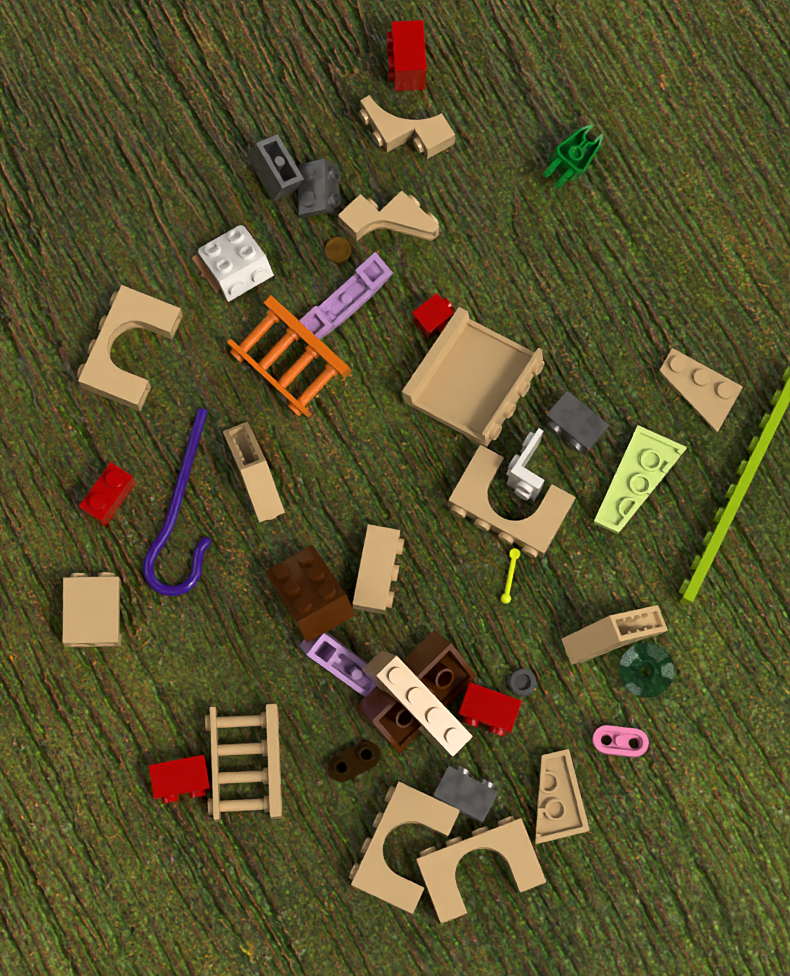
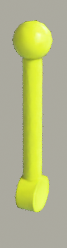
[500,548,520,604]

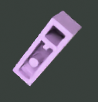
[299,632,376,697]

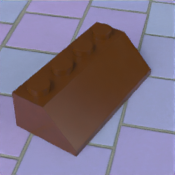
[355,630,477,754]

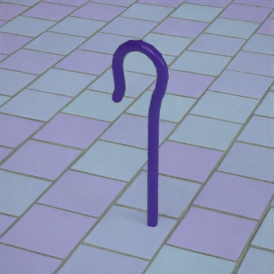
[143,408,211,596]

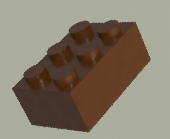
[265,545,356,643]

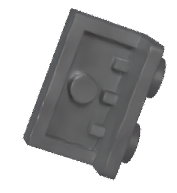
[298,158,341,218]

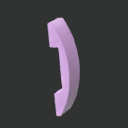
[299,252,393,340]

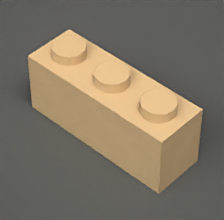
[353,524,404,615]

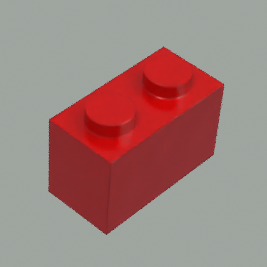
[79,462,136,527]
[458,682,522,737]
[149,755,212,804]

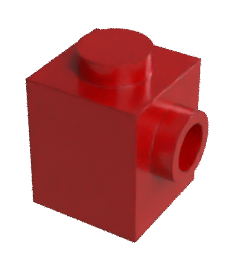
[412,293,454,340]

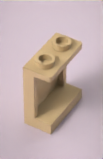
[63,572,121,647]

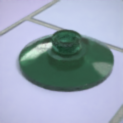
[619,643,674,698]

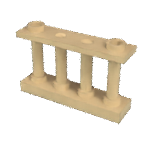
[205,704,282,822]

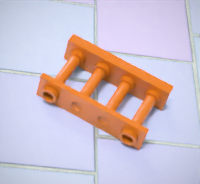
[227,295,352,418]

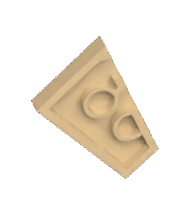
[535,749,590,845]

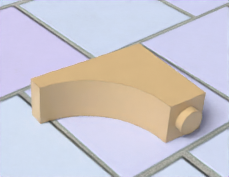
[223,421,285,523]
[562,605,668,665]

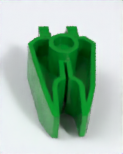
[542,124,603,189]

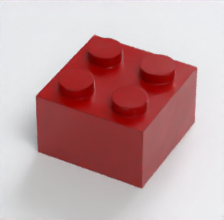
[386,20,427,91]

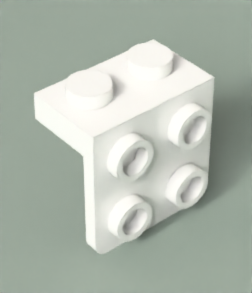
[198,225,274,302]
[506,428,544,501]

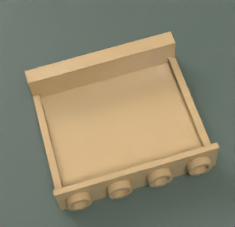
[402,307,544,447]

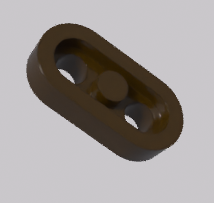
[328,741,380,783]

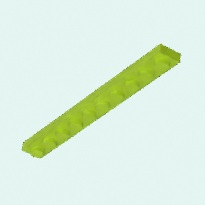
[678,365,790,606]

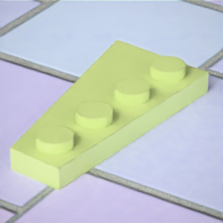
[593,425,687,534]

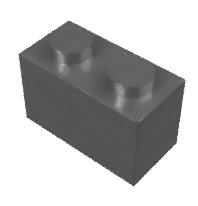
[247,134,304,201]
[545,391,609,455]
[433,765,498,824]

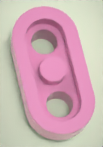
[592,725,649,758]

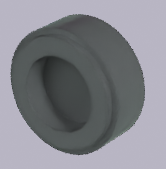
[508,669,536,697]

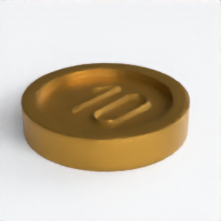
[325,237,351,264]

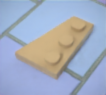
[658,348,743,434]

